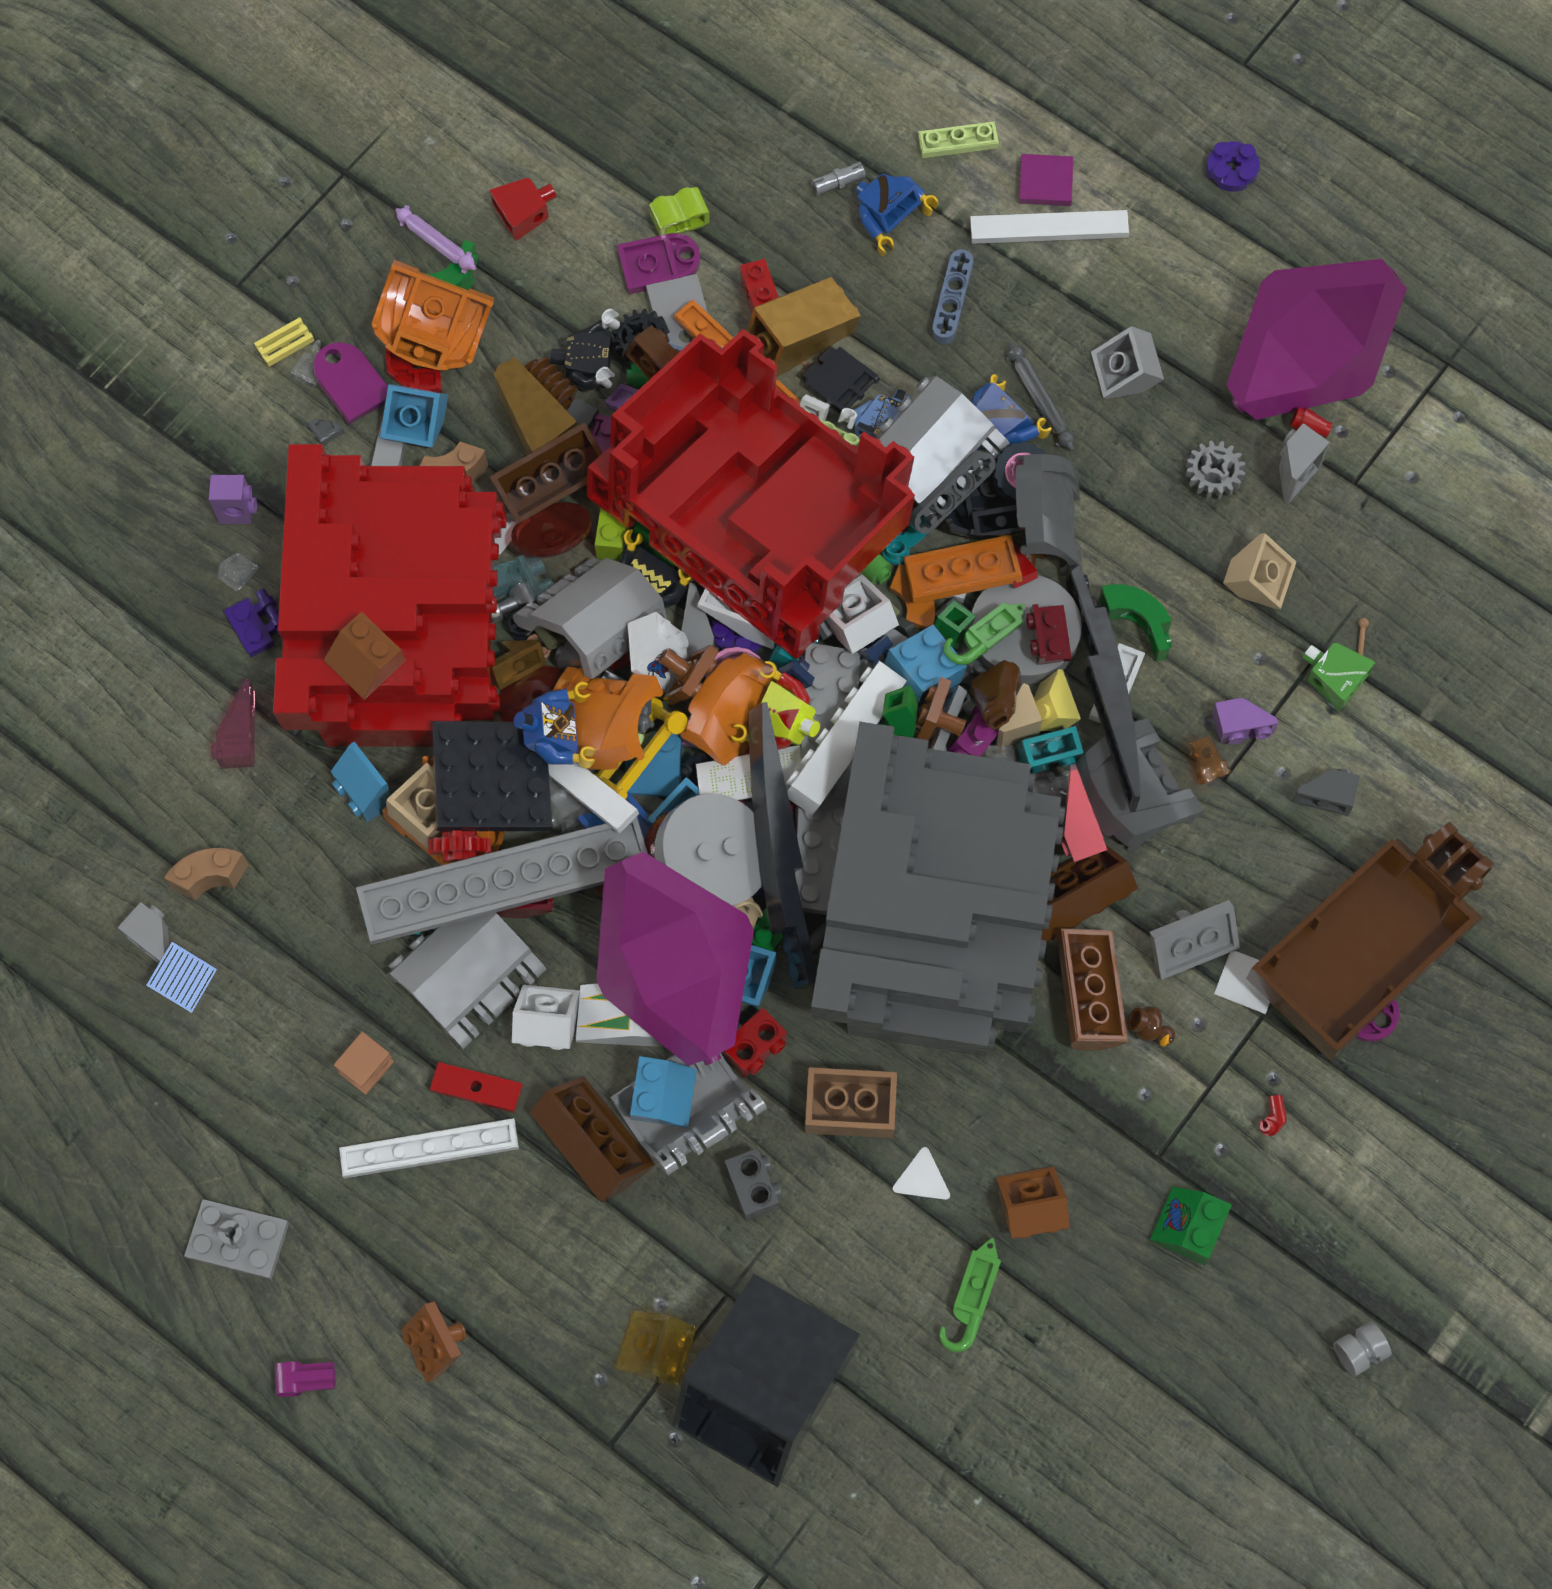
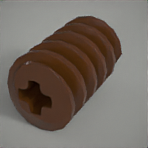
[524,357,578,410]

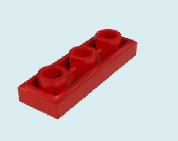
[430,1062,523,1113]

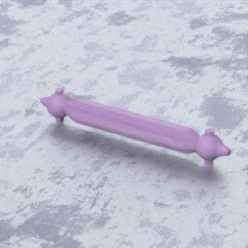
[395,205,476,273]

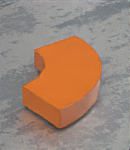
[890,564,935,630]

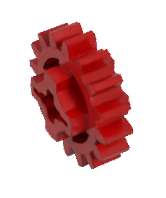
[429,830,491,862]

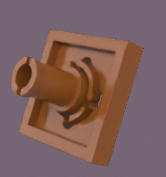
[658,645,719,705]
[913,677,966,740]
[401,1301,466,1383]

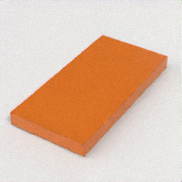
[903,534,1022,604]

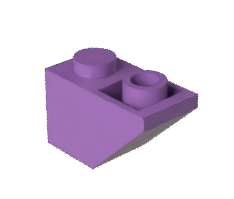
[1212,698,1278,745]

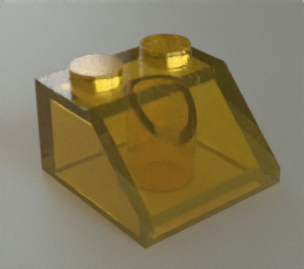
[614,1311,696,1386]

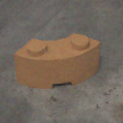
[420,442,488,484]
[164,848,249,901]

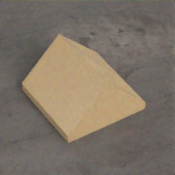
[996,683,1042,753]

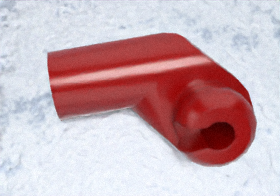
[1259,1095,1287,1136]

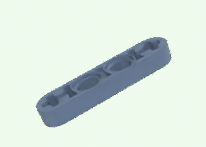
[932,249,973,344]

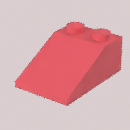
[1061,763,1107,862]

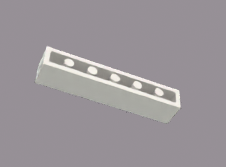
[785,661,907,815]

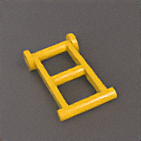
[594,697,688,799]

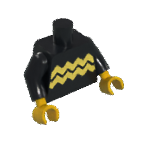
[619,529,695,608]

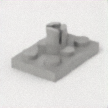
[1149,900,1240,980]
[184,1199,289,1280]

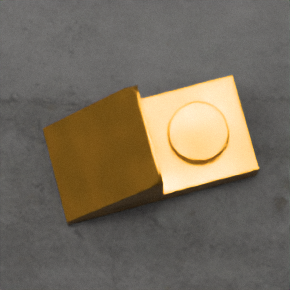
[490,640,547,690]

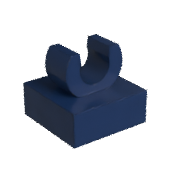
[857,635,893,667]
[775,658,815,689]

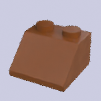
[324,611,406,700]
[996,1166,1070,1239]

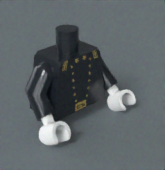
[550,309,620,391]

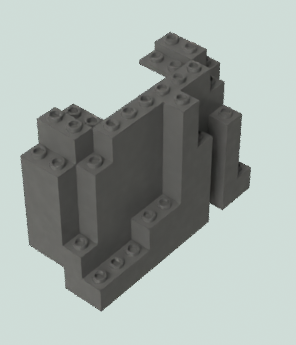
[811,721,1065,1057]

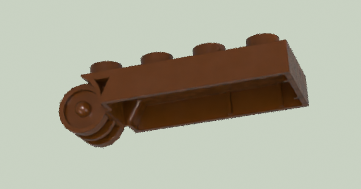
[1246,822,1495,1061]

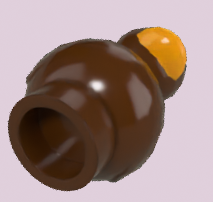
[1128,1006,1175,1047]

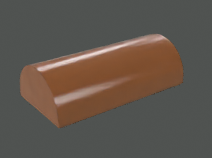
[1056,929,1128,1051]

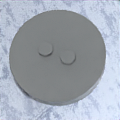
[972,575,1082,684]
[654,794,763,906]

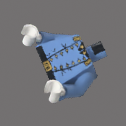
[838,389,910,439]

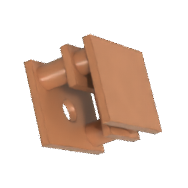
[334,1032,394,1095]

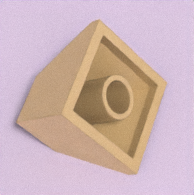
[1223,533,1296,609]

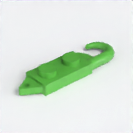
[943,602,1025,665]
[939,1238,1001,1353]

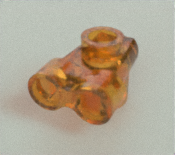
[1190,735,1231,785]

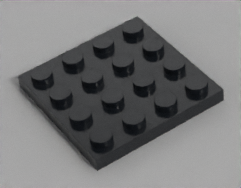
[431,721,552,831]

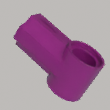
[275,1362,336,1397]

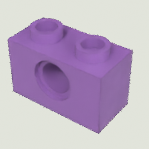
[209,475,257,524]

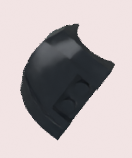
[937,459,1025,539]

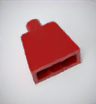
[490,178,557,241]

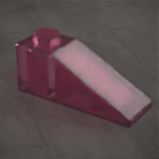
[211,679,255,769]

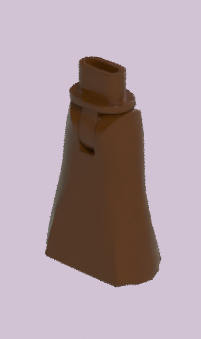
[969,660,1021,730]

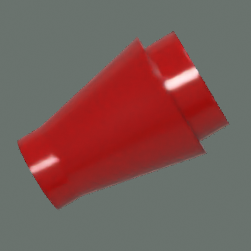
[1290,407,1333,438]

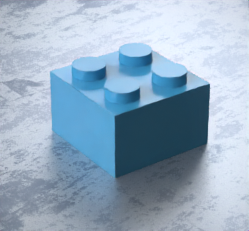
[884,625,967,707]

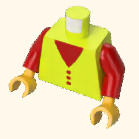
[731,661,820,750]

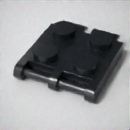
[801,345,880,414]

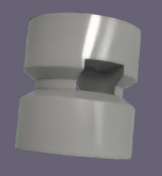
[1333,1321,1392,1377]

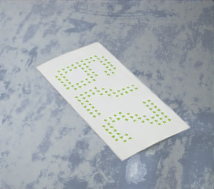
[696,745,805,800]

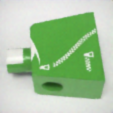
[1302,643,1375,711]

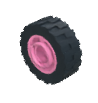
[991,442,1045,505]

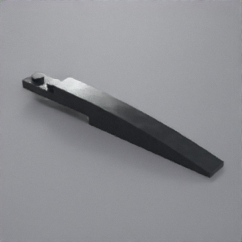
[1065,564,1141,812]
[749,702,817,990]

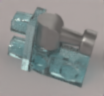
[492,555,554,623]

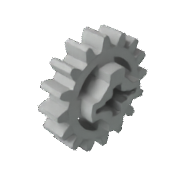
[1185,441,1245,499]

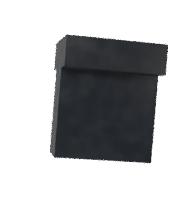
[672,1274,860,1488]

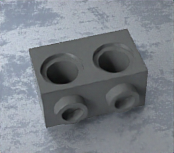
[725,1148,783,1222]

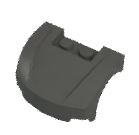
[1016,454,1083,576]
[1076,718,1204,851]

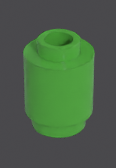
[861,554,891,585]

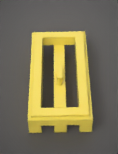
[254,317,314,367]

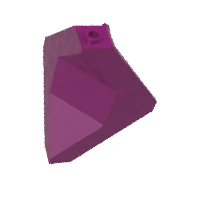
[1226,259,1407,420]
[597,851,754,1066]

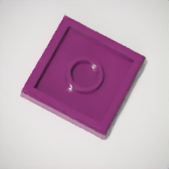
[1019,154,1074,206]

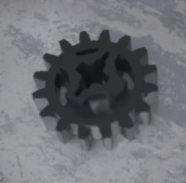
[611,308,670,362]

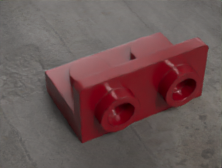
[1026,604,1072,665]

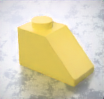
[1034,669,1081,732]

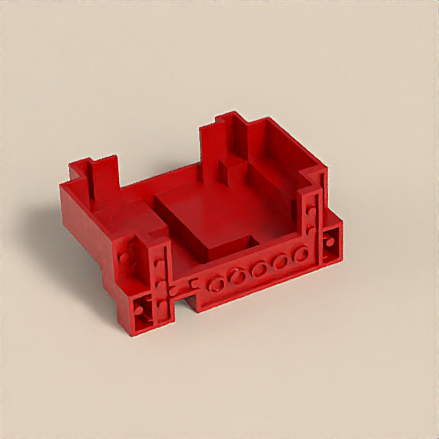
[587,329,915,660]
[273,444,507,747]

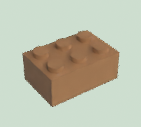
[805,1067,897,1138]

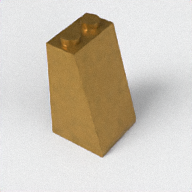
[746,277,861,377]
[494,357,578,454]

